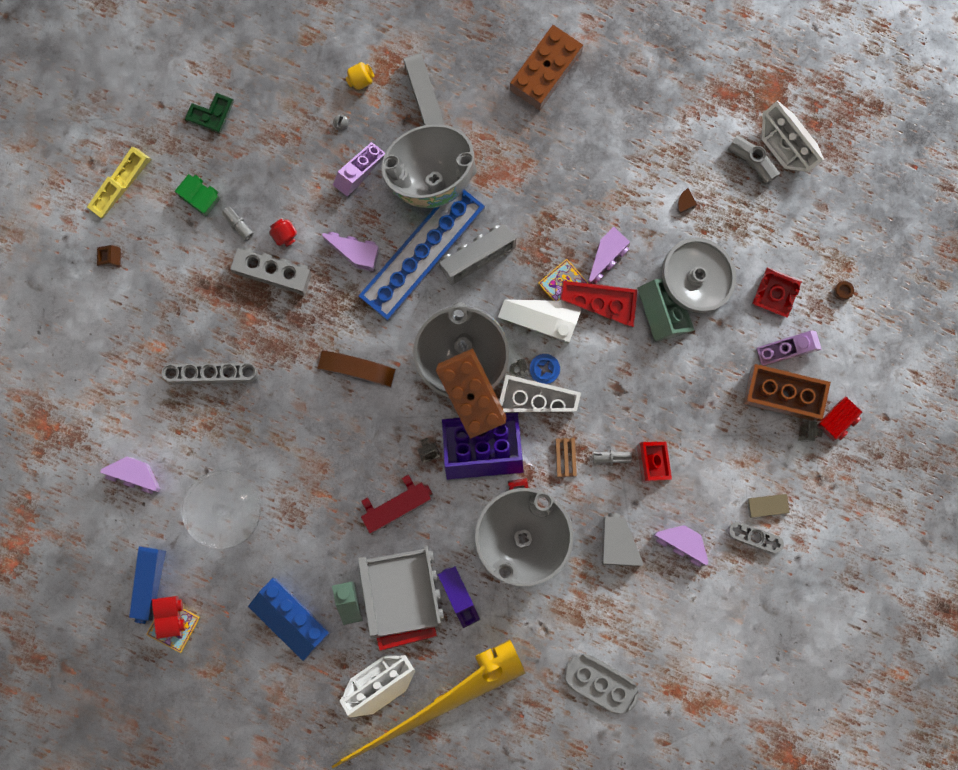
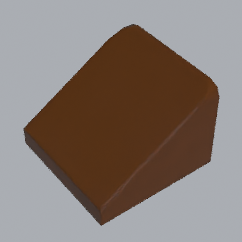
[97,245,121,266]

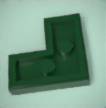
[185,93,234,134]

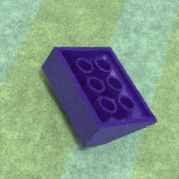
[442,412,524,480]

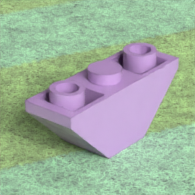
[100,457,160,494]
[654,525,708,567]

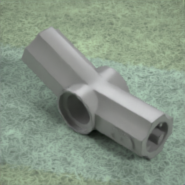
[728,135,780,184]

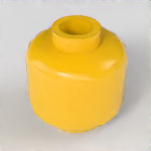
[345,62,375,90]

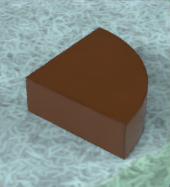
[678,188,697,214]

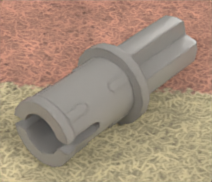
[222,207,254,241]
[593,450,632,465]

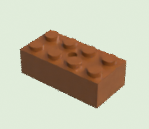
[510,25,583,111]
[436,348,506,439]
[743,364,831,422]

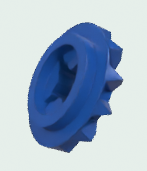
[530,354,560,384]

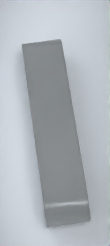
[403,53,445,125]
[162,363,259,384]

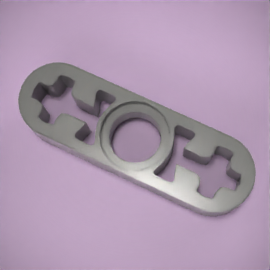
[728,522,784,553]

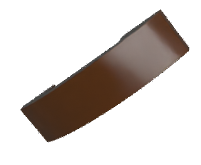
[317,350,396,388]

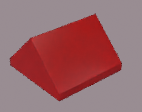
[637,442,672,484]

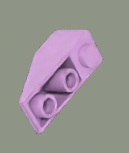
[333,142,385,196]
[588,227,630,284]
[322,232,379,272]
[757,330,822,366]

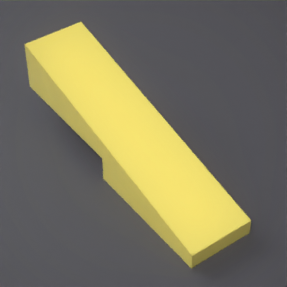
[87,147,152,218]

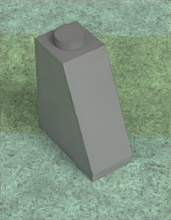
[602,513,643,566]

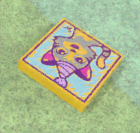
[538,259,589,301]
[146,609,201,653]

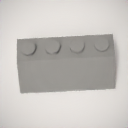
[439,224,517,286]

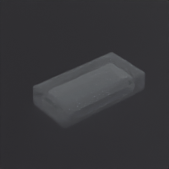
[510,423,547,465]

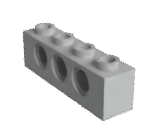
[230,247,312,295]

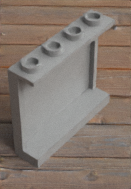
[358,546,444,639]

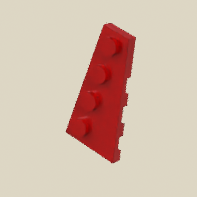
[560,280,638,328]

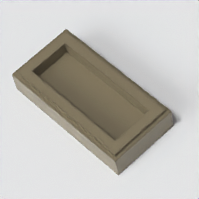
[748,494,790,518]

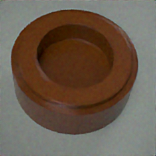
[834,281,854,301]

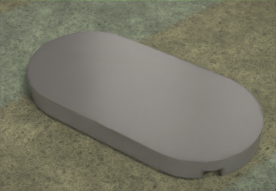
[565,654,639,714]

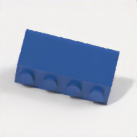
[248,578,331,661]

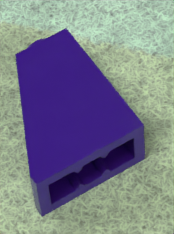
[438,566,480,628]

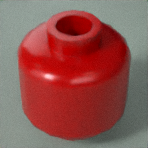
[269,218,297,247]

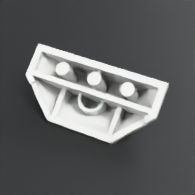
[762,101,824,172]
[340,655,415,717]

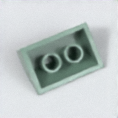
[637,279,695,341]

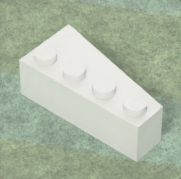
[499,375,581,412]

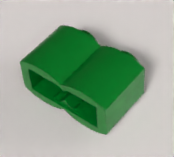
[174,174,220,217]

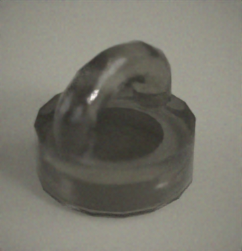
[509,359,529,378]

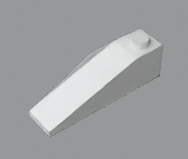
[498,300,582,343]

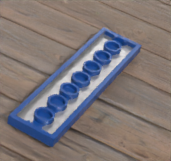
[359,190,485,321]

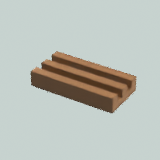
[555,438,577,477]

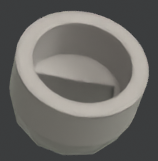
[333,114,349,131]

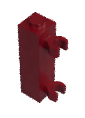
[361,474,433,535]

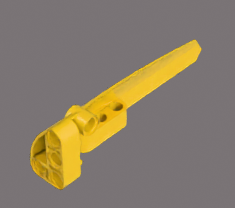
[332,639,526,768]

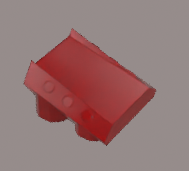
[752,267,802,318]

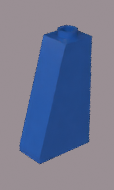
[129,546,166,624]

